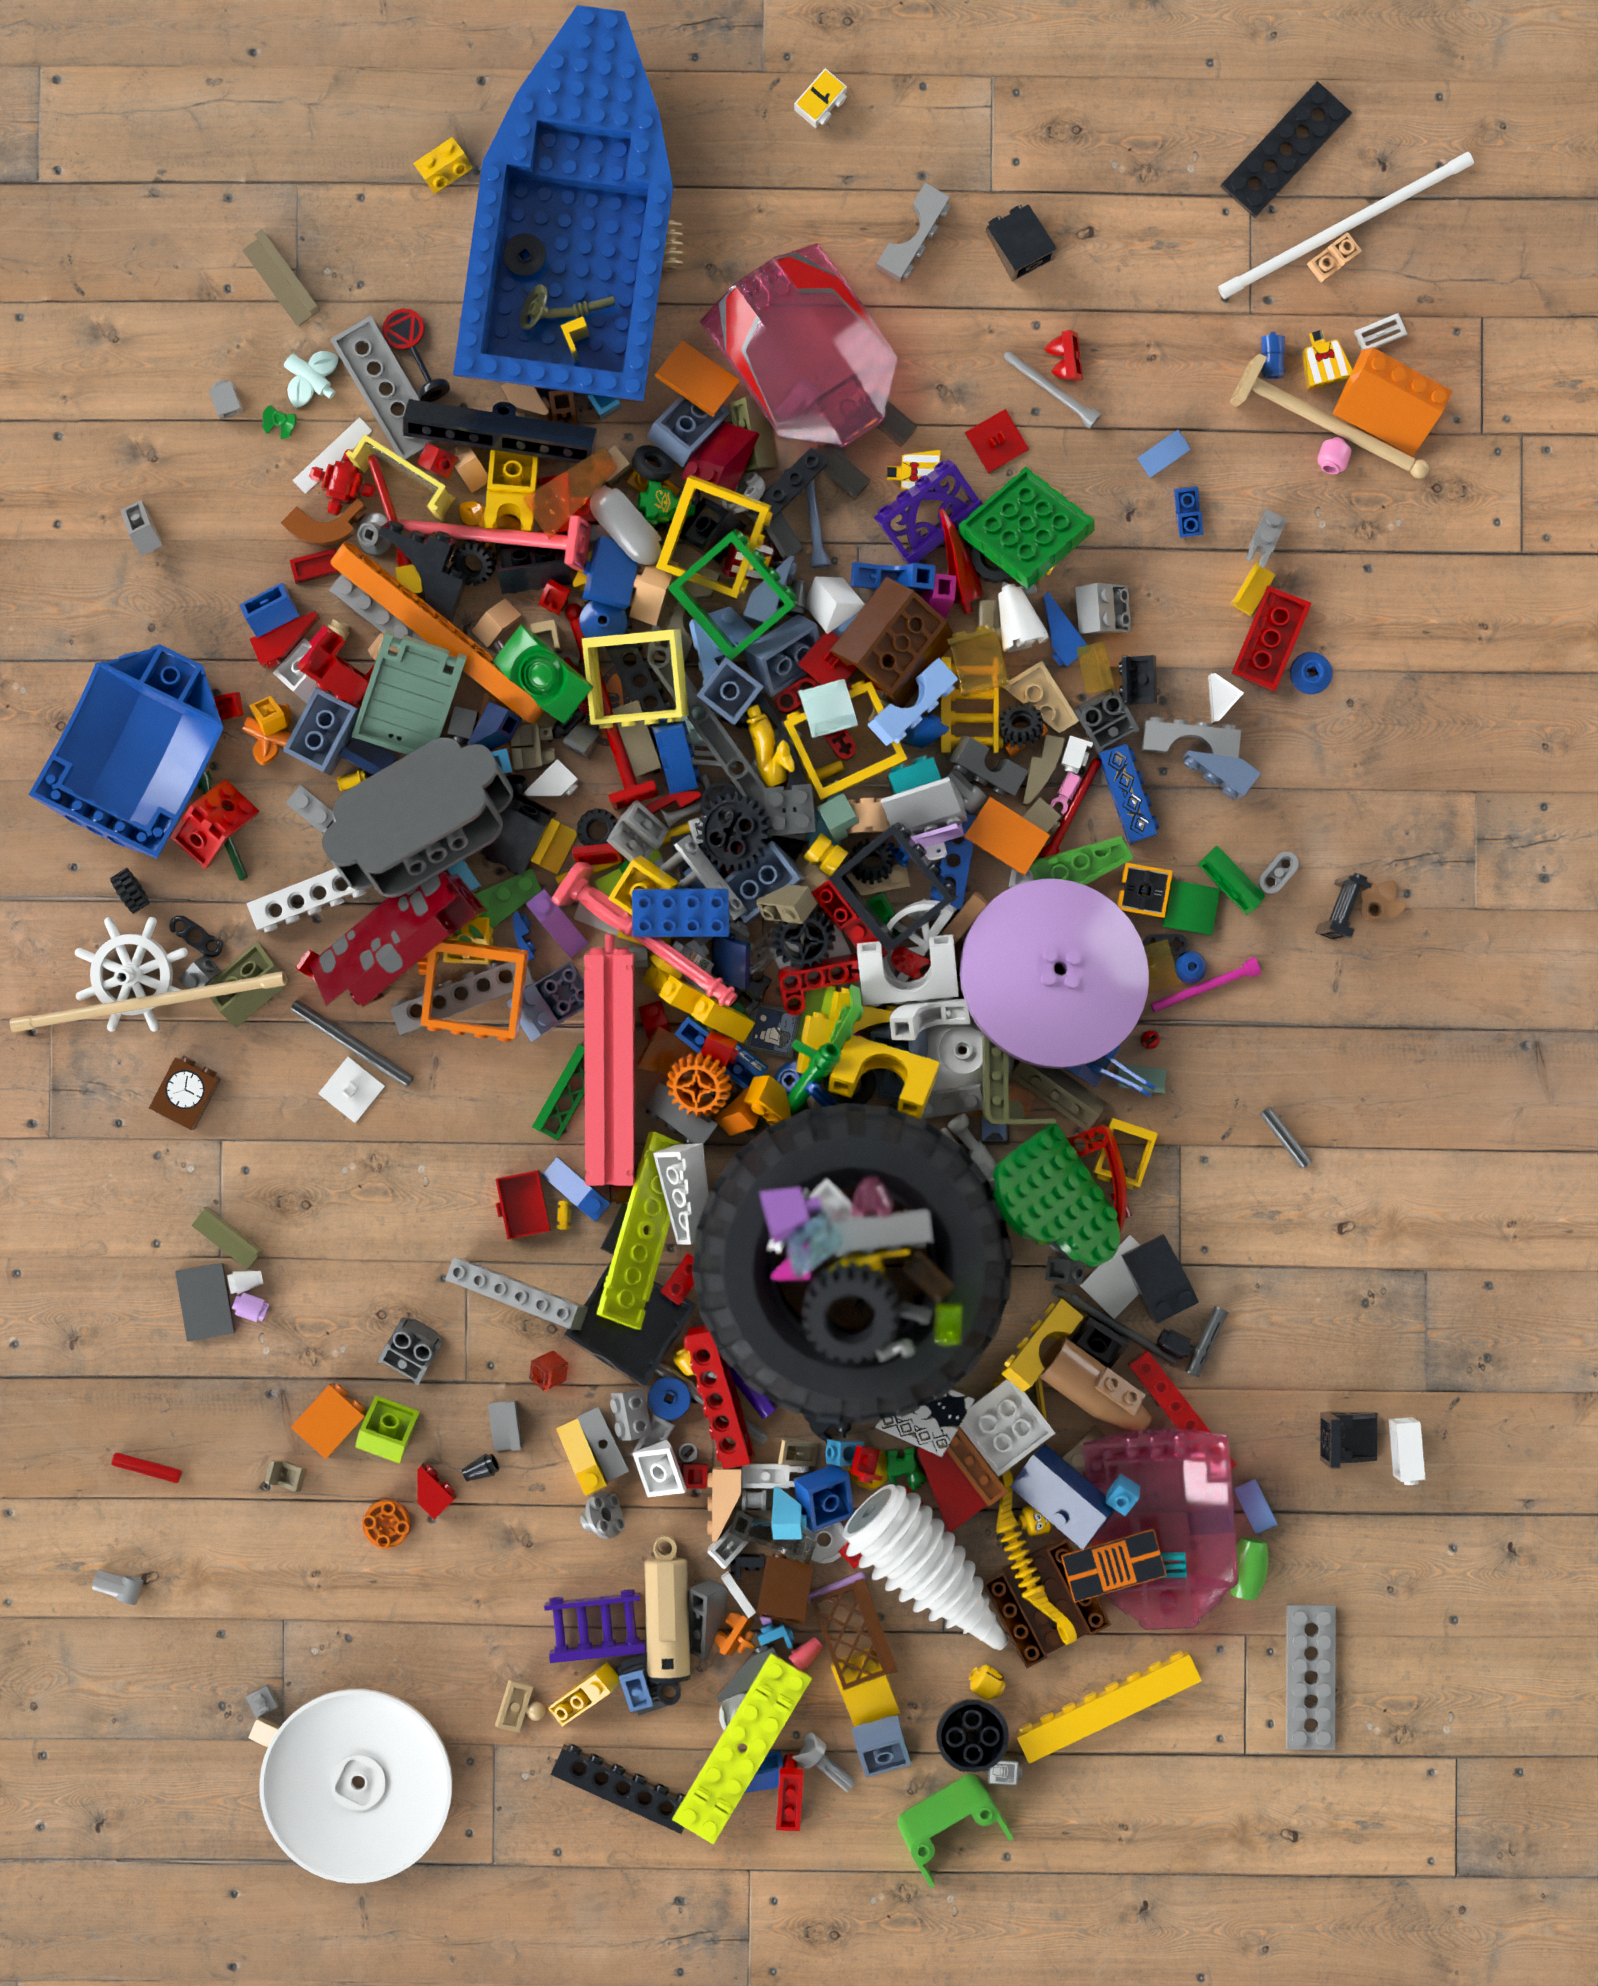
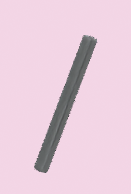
[290,1000,414,1087]

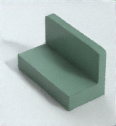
[1115,1063,1167,1093]

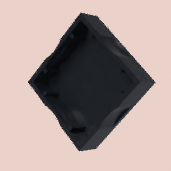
[564,1260,696,1388]

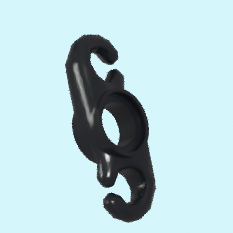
[169,916,223,957]

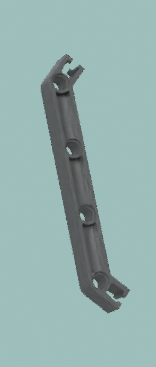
[647,625,805,840]

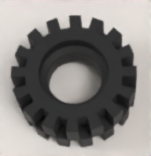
[451,540,497,586]
[1000,703,1043,748]
[576,808,618,846]
[850,838,893,885]
[110,868,150,914]

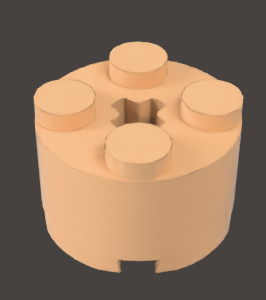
[846,798,890,834]

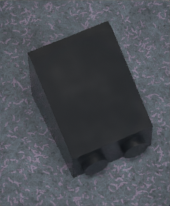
[986,204,1057,281]
[480,795,557,875]

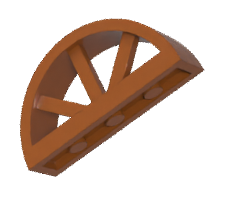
[946,1426,1008,1507]

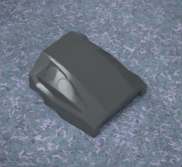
[1073,687,1140,754]
[377,1317,444,1385]

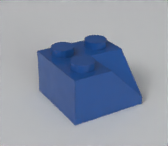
[794,1465,854,1532]

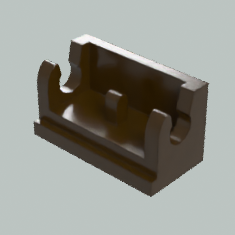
[902,1250,955,1304]

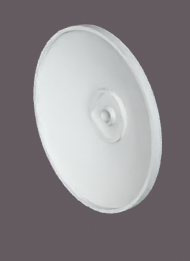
[260,1689,452,1883]

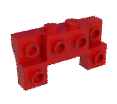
[297,625,375,710]

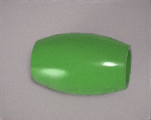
[1228,1537,1269,1600]

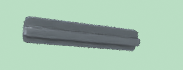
[1260,1107,1312,1168]

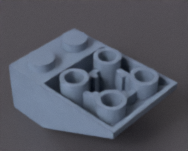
[743,556,797,630]
[1181,750,1261,800]
[506,961,584,1042]

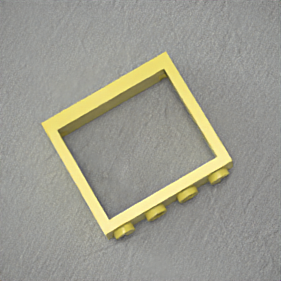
[582,629,689,729]

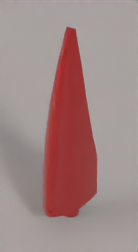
[940,509,984,614]

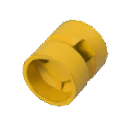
[803,833,848,877]

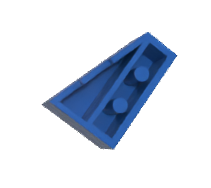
[651,718,700,795]

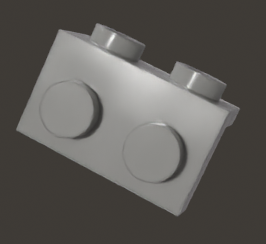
[610,1389,652,1441]

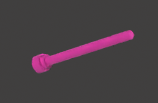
[1151,957,1262,1012]

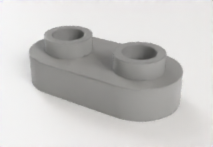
[1258,852,1299,894]

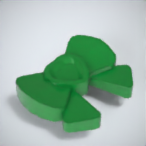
[262,405,297,439]

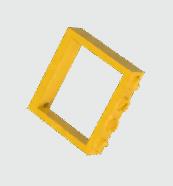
[656,475,773,598]
[784,680,907,801]

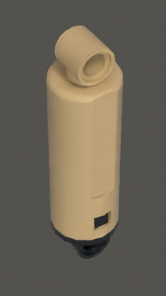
[644,1534,691,1706]

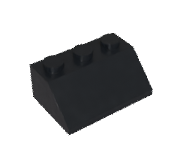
[495,533,572,594]

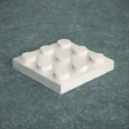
[960,1378,1055,1477]

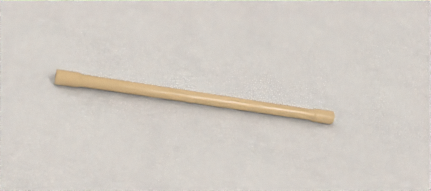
[10,971,287,1033]

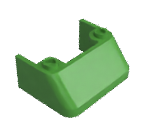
[897,1773,1014,1888]

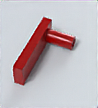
[776,1753,804,1831]

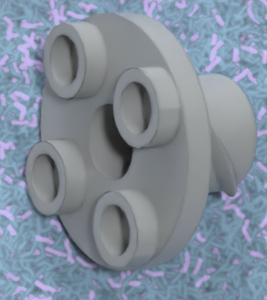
[722,472,765,518]
[580,1491,625,1539]

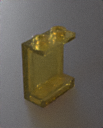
[947,625,1010,697]

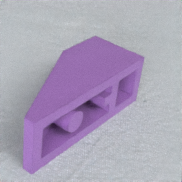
[526,888,589,958]

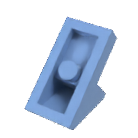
[619,1669,653,1712]

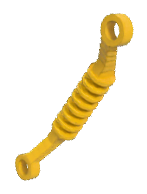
[995,1469,1077,1645]

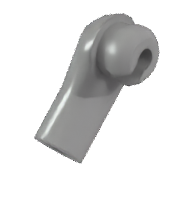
[876,1339,915,1361]

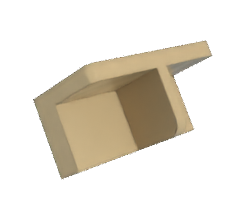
[531,619,562,653]

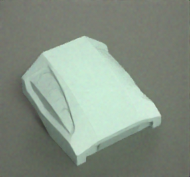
[798,679,858,738]

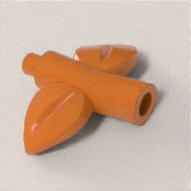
[243,703,292,766]

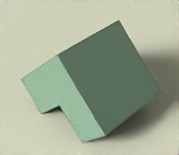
[817,793,859,843]

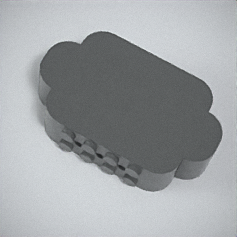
[322,738,513,897]

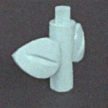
[284,351,338,408]

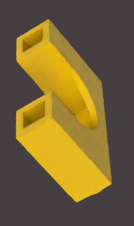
[828,1035,940,1119]

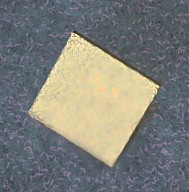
[1144,939,1180,993]

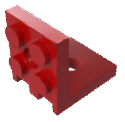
[170,779,259,870]

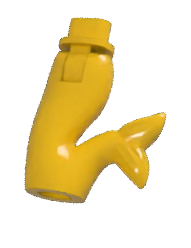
[746,704,794,787]

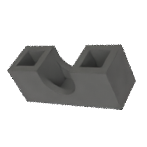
[949,736,1028,797]

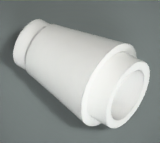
[227,1270,263,1295]

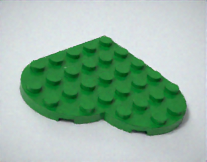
[992,1123,1120,1267]

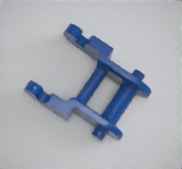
[888,839,911,867]

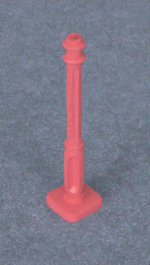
[551,862,737,1006]

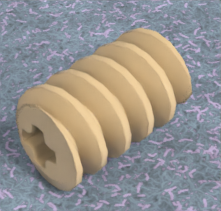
[662,220,683,272]

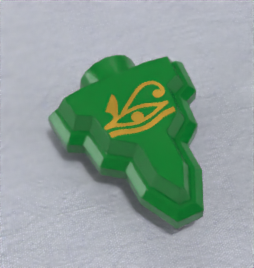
[637,480,695,526]

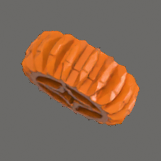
[666,1053,732,1117]

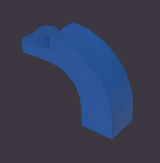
[850,562,935,592]

